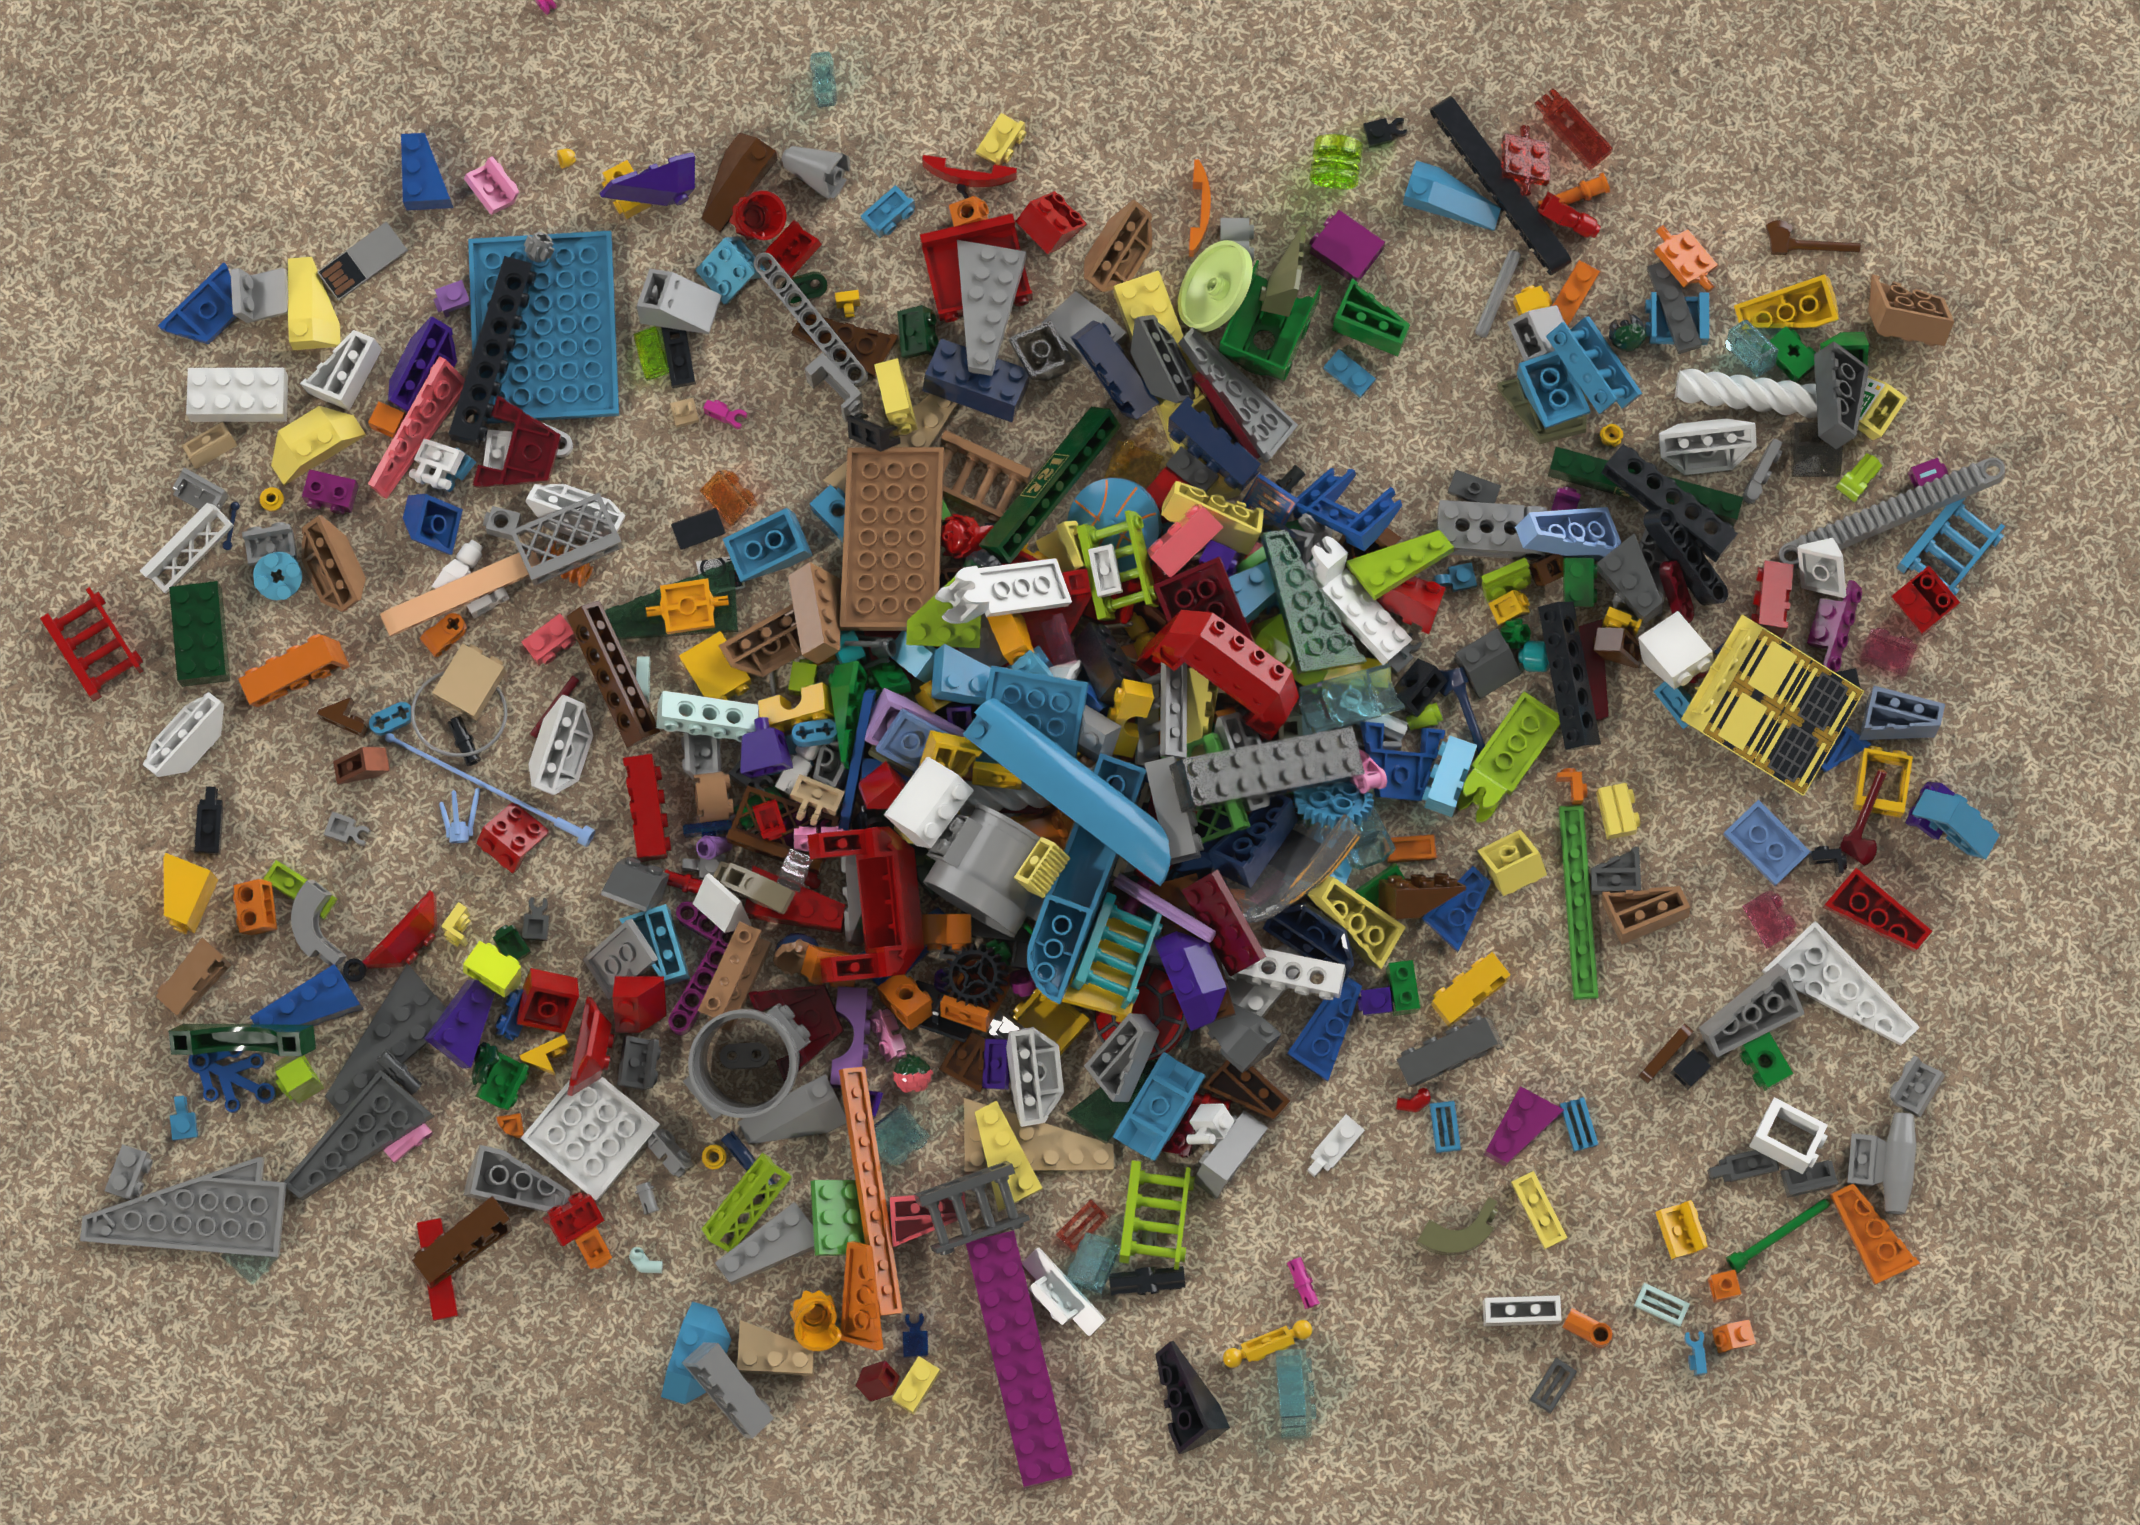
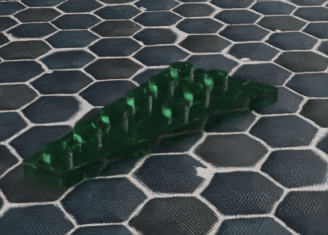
[1260,529,1367,674]
[605,560,738,640]

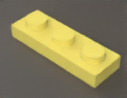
[1511,1171,1567,1250]

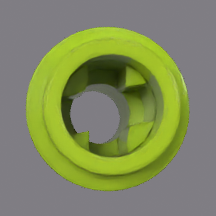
[1406,703,1443,731]

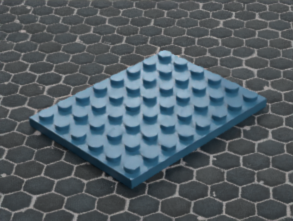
[468,231,620,424]

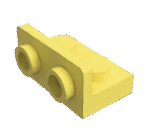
[976,113,1027,166]
[441,902,471,947]

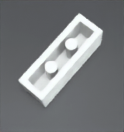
[1483,1296,1561,1326]

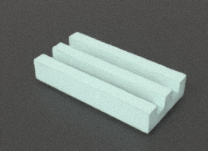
[1634,1283,1690,1327]

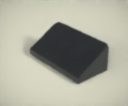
[671,507,726,550]

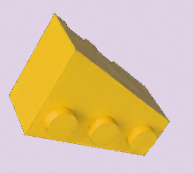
[1431,952,1511,1027]

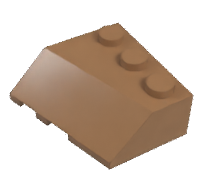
[1868,274,1954,346]

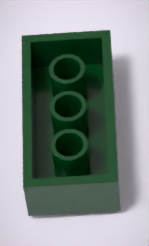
[169,581,230,687]

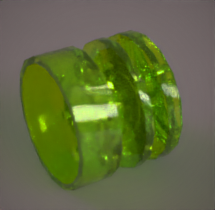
[1309,134,1363,190]

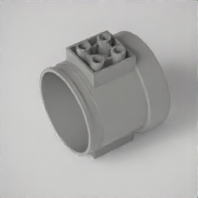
[923,804,1046,937]
[683,1004,811,1120]

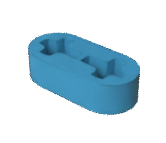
[369,702,412,736]
[792,719,837,747]

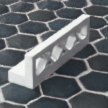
[140,503,234,593]

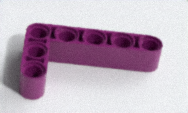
[668,901,734,1036]

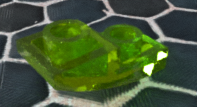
[633,326,669,381]

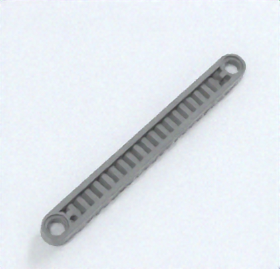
[1779,458,2005,569]

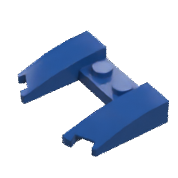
[1293,468,1402,551]

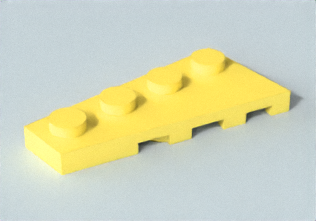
[975,1101,1043,1212]

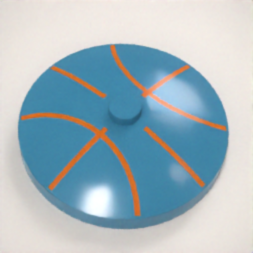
[1067,478,1162,573]

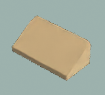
[182,422,237,469]

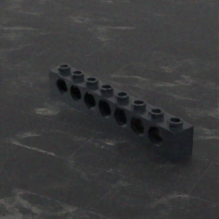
[448,256,537,448]

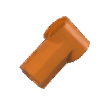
[1562,1308,1612,1348]

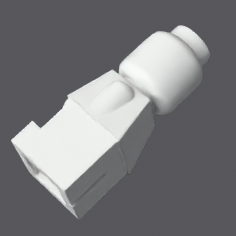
[431,540,483,590]
[775,736,821,794]

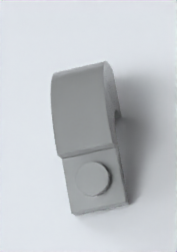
[291,880,347,965]

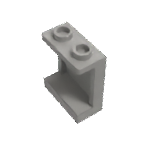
[804,353,864,422]

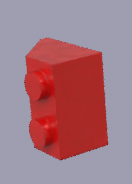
[517,968,579,1034]
[613,976,667,1033]

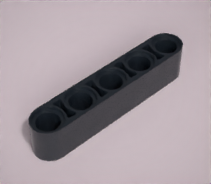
[1643,508,1728,606]

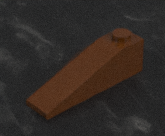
[701,133,778,232]

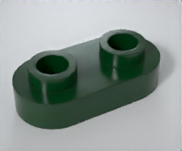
[780,272,828,303]

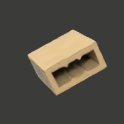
[432,643,506,721]

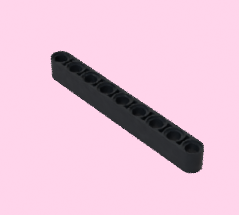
[1430,96,1572,276]

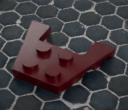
[472,396,562,488]
[748,985,844,1081]

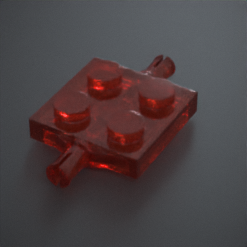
[1502,125,1550,196]

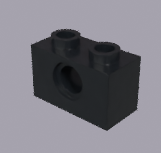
[1388,658,1448,717]

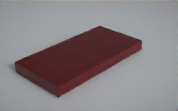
[1192,371,1261,460]

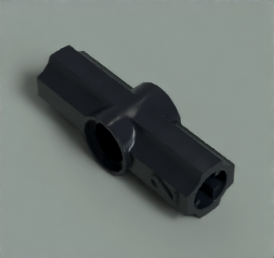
[1109,1266,1186,1296]

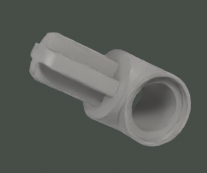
[1298,513,1333,554]

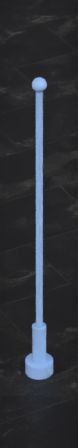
[385,733,595,847]

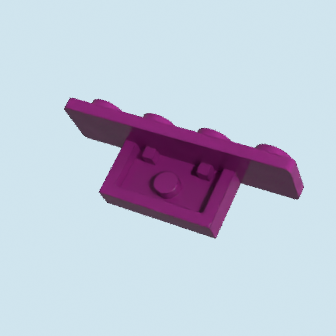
[1807,580,1862,672]

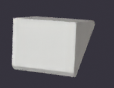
[1797,538,1846,598]
[693,873,751,933]

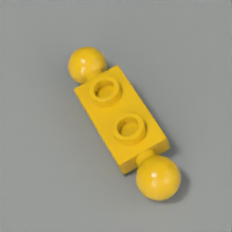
[1223,1320,1312,1368]

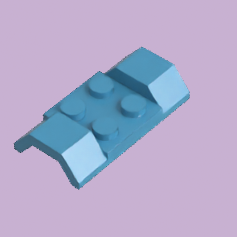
[1113,1052,1206,1161]

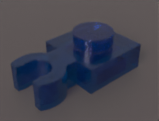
[902,1313,929,1358]

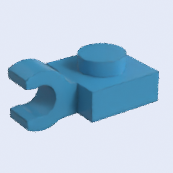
[1432,562,1477,592]
[170,1095,198,1141]
[1684,1331,1707,1376]

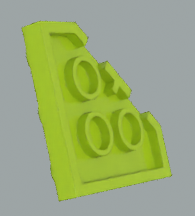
[906,577,981,648]

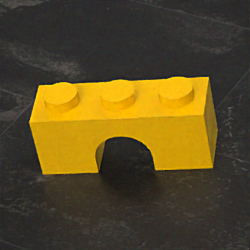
[1107,679,1154,757]
[758,682,835,734]

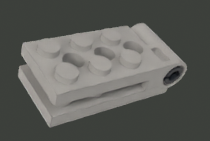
[1437,500,1547,560]

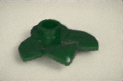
[472,1042,499,1085]

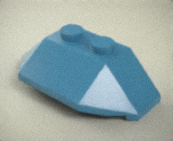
[661,1301,732,1405]

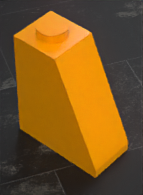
[987,613,1034,666]

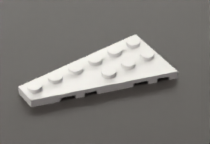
[1762,921,1920,1046]

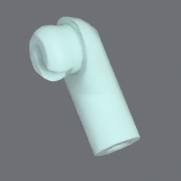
[629,1247,663,1273]

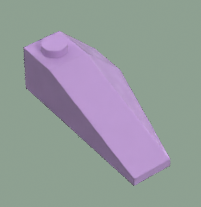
[865,688,966,746]

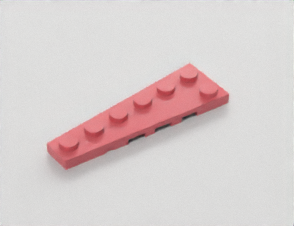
[368,357,465,499]

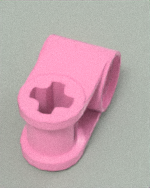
[1344,750,1387,794]

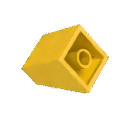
[163,853,218,935]

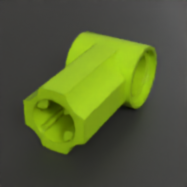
[1835,453,1883,503]

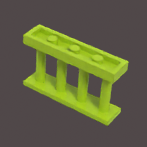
[1076,510,1160,622]
[1119,1160,1195,1270]

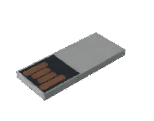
[317,221,408,301]

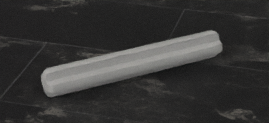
[1475,250,1521,338]

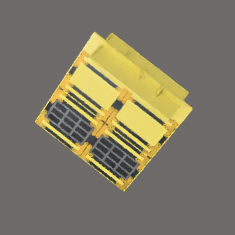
[1681,615,1864,796]

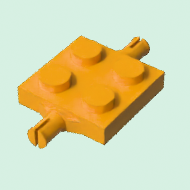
[646,578,729,634]

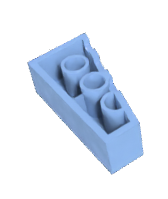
[1515,507,1621,561]

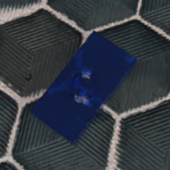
[683,820,733,838]

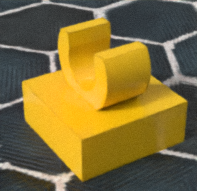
[835,290,861,318]

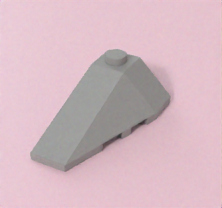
[738,1074,847,1144]

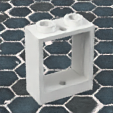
[1749,1097,1828,1174]

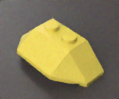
[271,406,366,486]

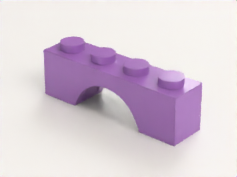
[830,986,873,1088]

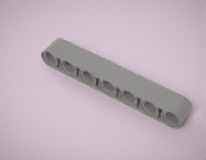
[754,252,868,387]

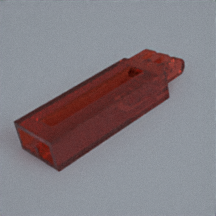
[1534,88,1613,171]

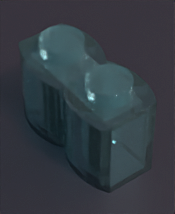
[810,51,837,108]

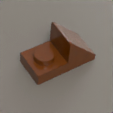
[317,698,368,738]

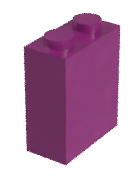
[1309,210,1385,283]

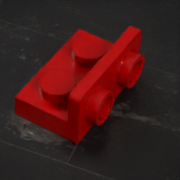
[542,1192,605,1246]

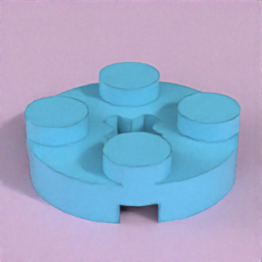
[253,551,303,600]

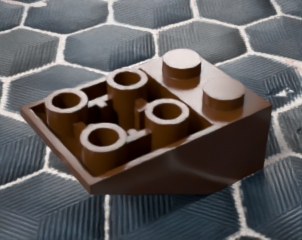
[1379,873,1466,919]

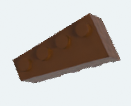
[412,1195,512,1289]

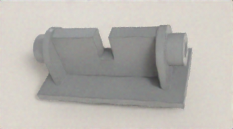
[647,1128,694,1178]

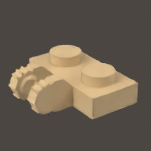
[790,774,845,827]

